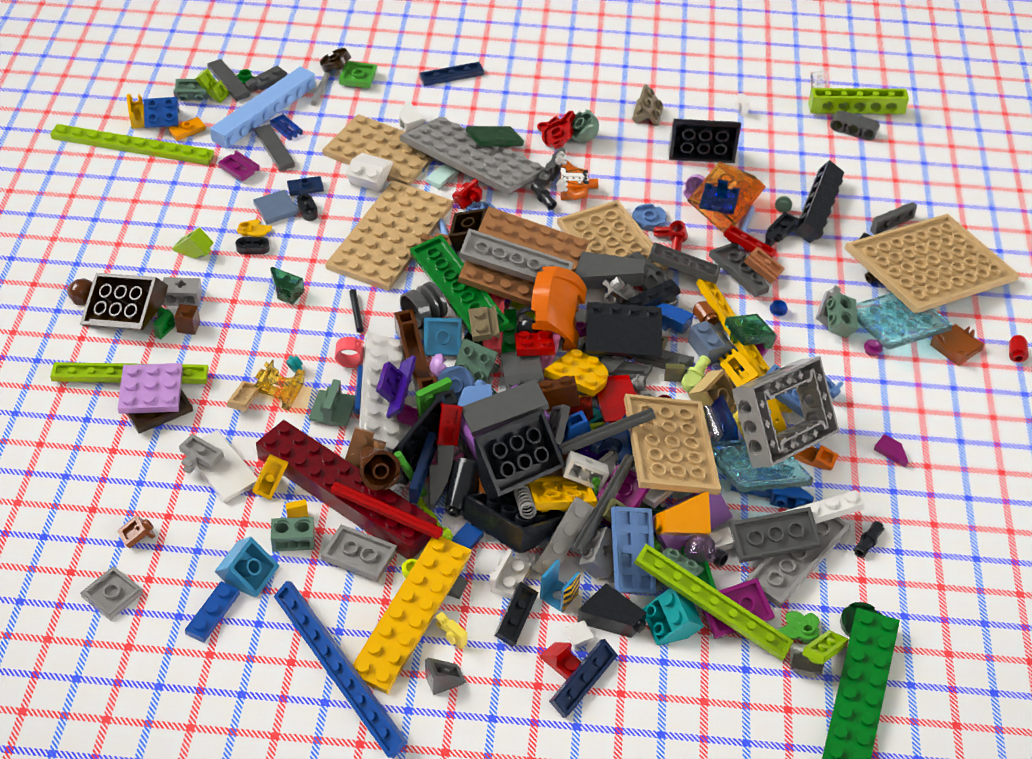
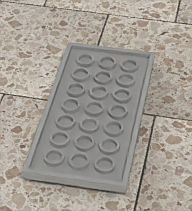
[400,117,545,195]

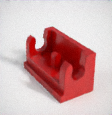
[435,403,463,447]

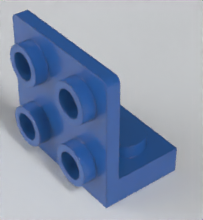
[144,97,180,128]

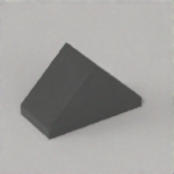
[425,658,466,695]

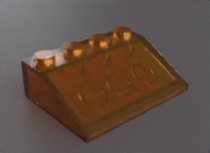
[687,161,766,233]

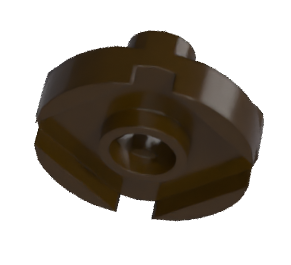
[320,48,351,72]

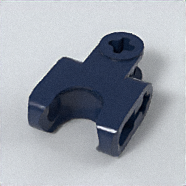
[590,414,633,465]

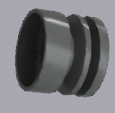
[400,282,448,329]

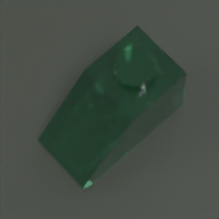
[270,267,304,305]

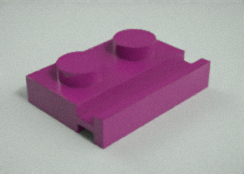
[218,150,260,182]

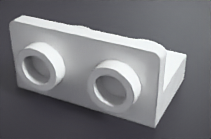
[489,548,532,599]

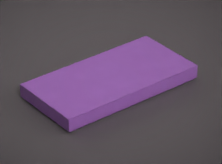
[652,493,733,551]

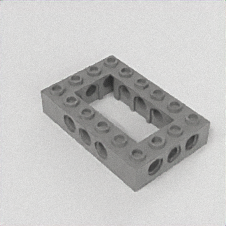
[732,356,840,468]

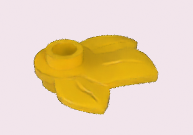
[237,219,272,237]

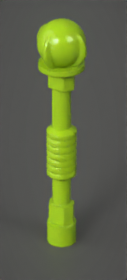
[417,497,453,541]

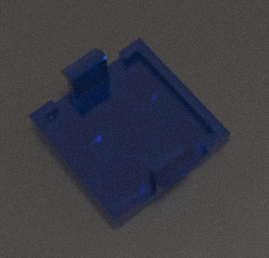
[699,179,740,214]

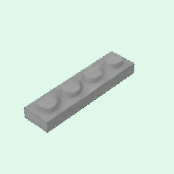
[532,497,594,575]

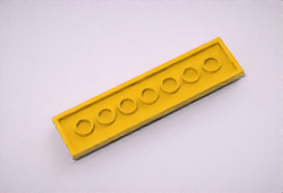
[352,537,472,694]

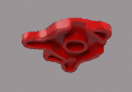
[537,110,576,149]

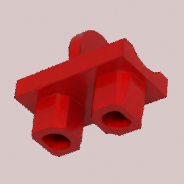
[452,178,483,210]

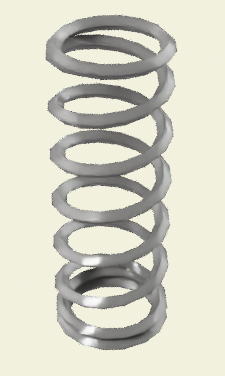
[514,485,536,519]

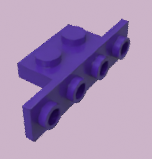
[376,355,416,419]

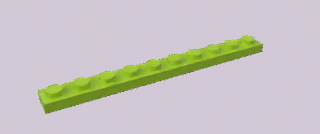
[50,124,215,165]

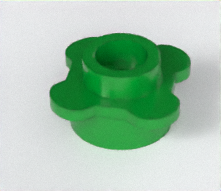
[236,69,255,84]

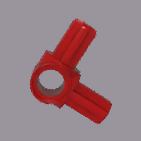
[653,220,688,251]

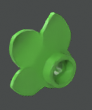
[778,611,820,644]

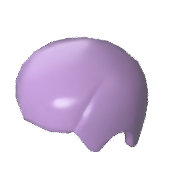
[683,174,709,202]
[430,353,448,380]

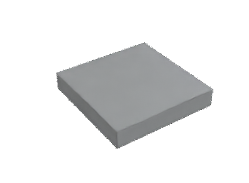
[80,566,143,621]

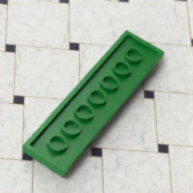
[410,235,511,343]
[822,608,900,759]

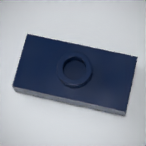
[287,176,324,196]

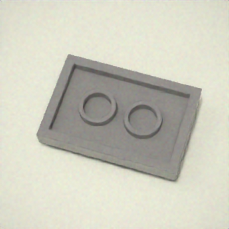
[321,524,397,582]

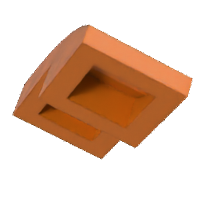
[792,445,839,470]

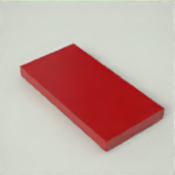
[595,374,636,424]

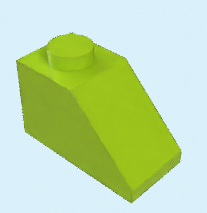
[172,227,214,259]

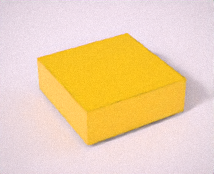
[285,499,309,518]

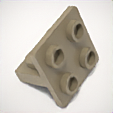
[632,84,663,126]

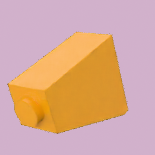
[654,492,711,537]

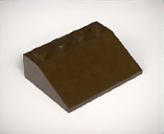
[80,273,168,331]

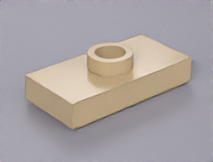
[227,381,261,412]

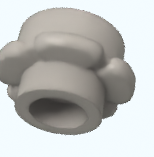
[632,374,646,393]

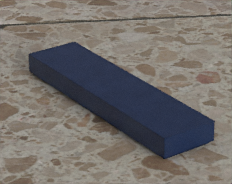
[419,62,484,86]
[409,432,437,504]
[549,639,618,718]

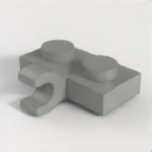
[179,434,224,474]

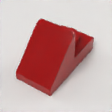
[540,642,582,680]

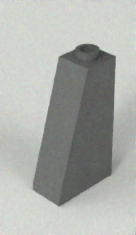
[575,251,649,289]

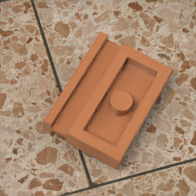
[744,246,785,284]

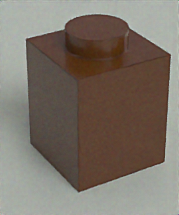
[174,304,200,335]

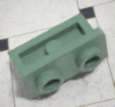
[173,79,208,101]

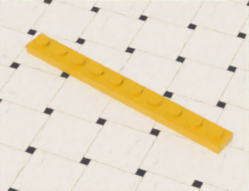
[696,278,793,413]

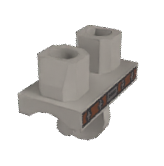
[602,276,636,304]

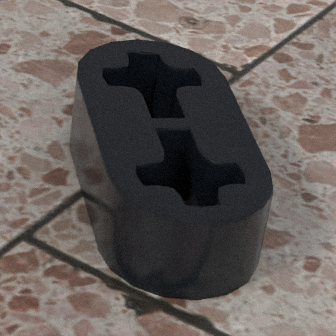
[297,194,318,221]
[235,237,270,254]

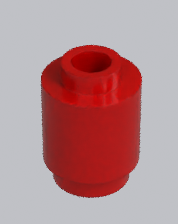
[1009,335,1029,363]

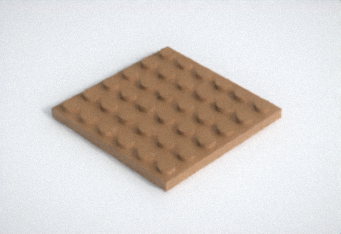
[458,206,589,307]

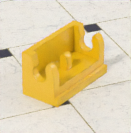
[126,94,145,129]

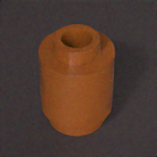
[692,301,718,325]

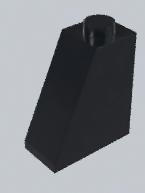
[577,583,647,638]

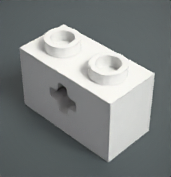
[562,450,609,491]

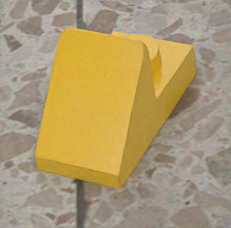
[252,454,288,500]

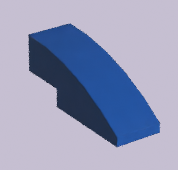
[655,303,694,335]

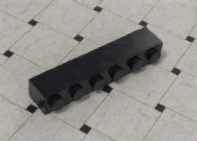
[794,160,845,243]

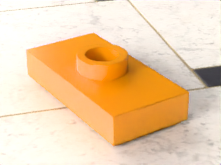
[168,117,206,141]

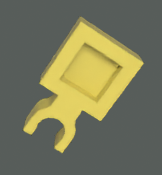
[435,612,467,649]

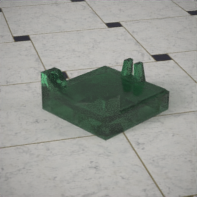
[724,314,776,349]

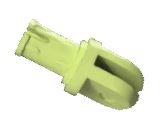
[681,355,711,392]

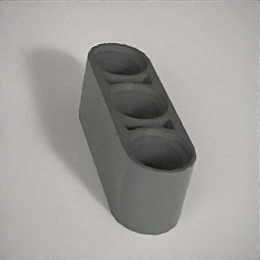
[830,111,880,141]

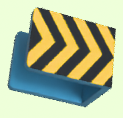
[540,559,580,612]

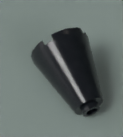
[445,458,480,518]

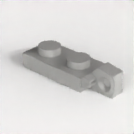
[815,285,841,327]

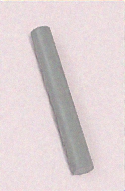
[310,72,330,106]

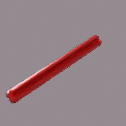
[331,482,443,539]

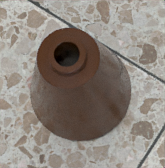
[359,446,401,491]

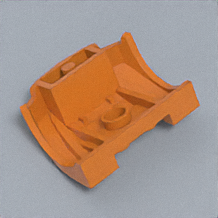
[531,266,587,351]

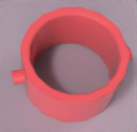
[335,337,364,368]

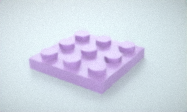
[118,363,183,414]

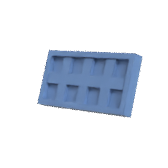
[611,506,657,594]

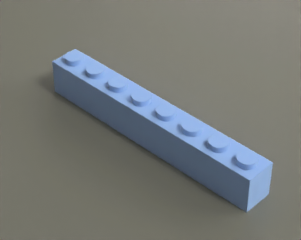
[210,66,316,149]

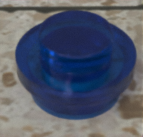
[769,300,788,316]

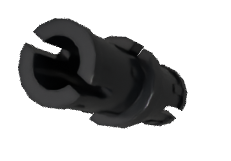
[530,181,557,210]
[853,521,885,558]

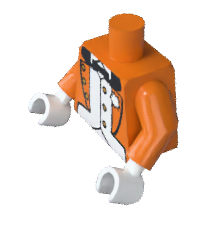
[555,151,598,200]

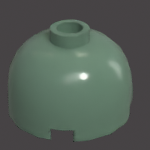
[571,109,600,143]

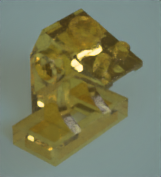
[254,359,305,411]

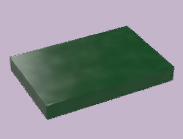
[466,126,524,146]

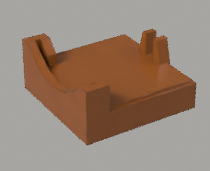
[930,324,984,366]

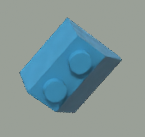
[214,537,280,598]

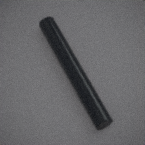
[349,289,364,333]

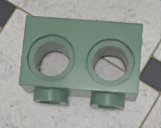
[827,293,858,338]
[270,517,315,551]

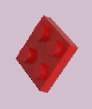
[514,331,555,356]

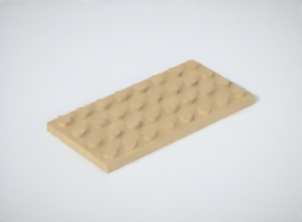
[325,180,453,291]

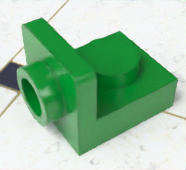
[153,307,175,340]

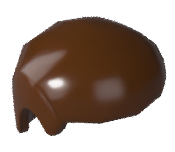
[67,278,93,305]

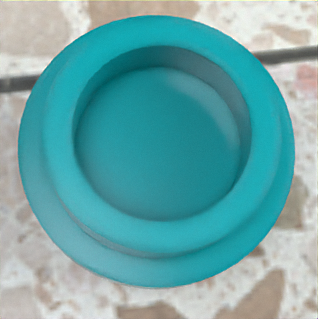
[286,355,303,373]

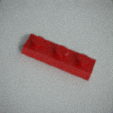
[723,225,777,258]

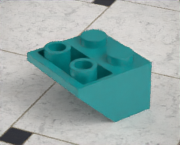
[642,588,704,646]

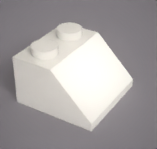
[346,153,393,192]

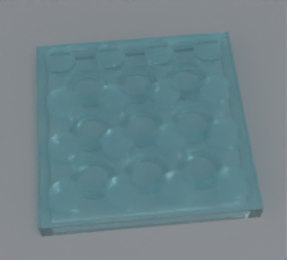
[856,293,952,350]
[711,439,813,492]

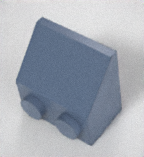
[688,321,738,366]

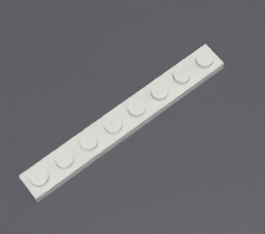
[702,490,865,555]

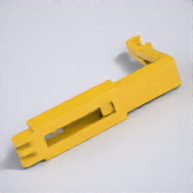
[719,348,787,432]

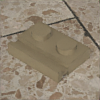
[468,305,500,342]

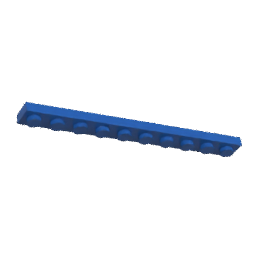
[273,581,408,758]

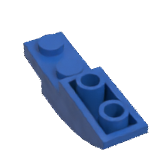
[731,470,814,509]

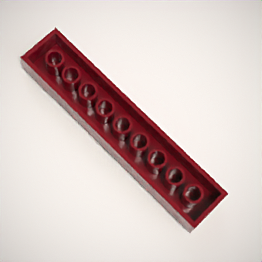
[256,419,437,560]

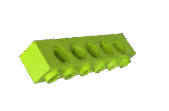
[808,88,909,114]

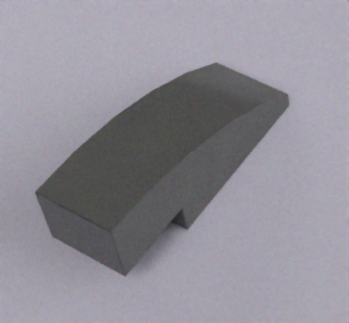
[429,445,454,510]

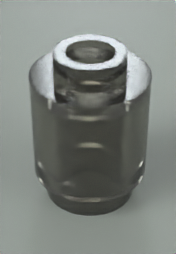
[790,652,824,679]

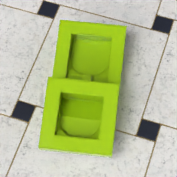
[195,68,230,103]

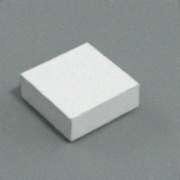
[564,620,594,649]

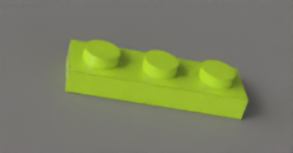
[802,630,849,664]

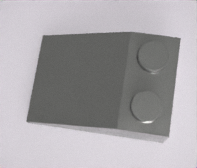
[500,351,544,390]

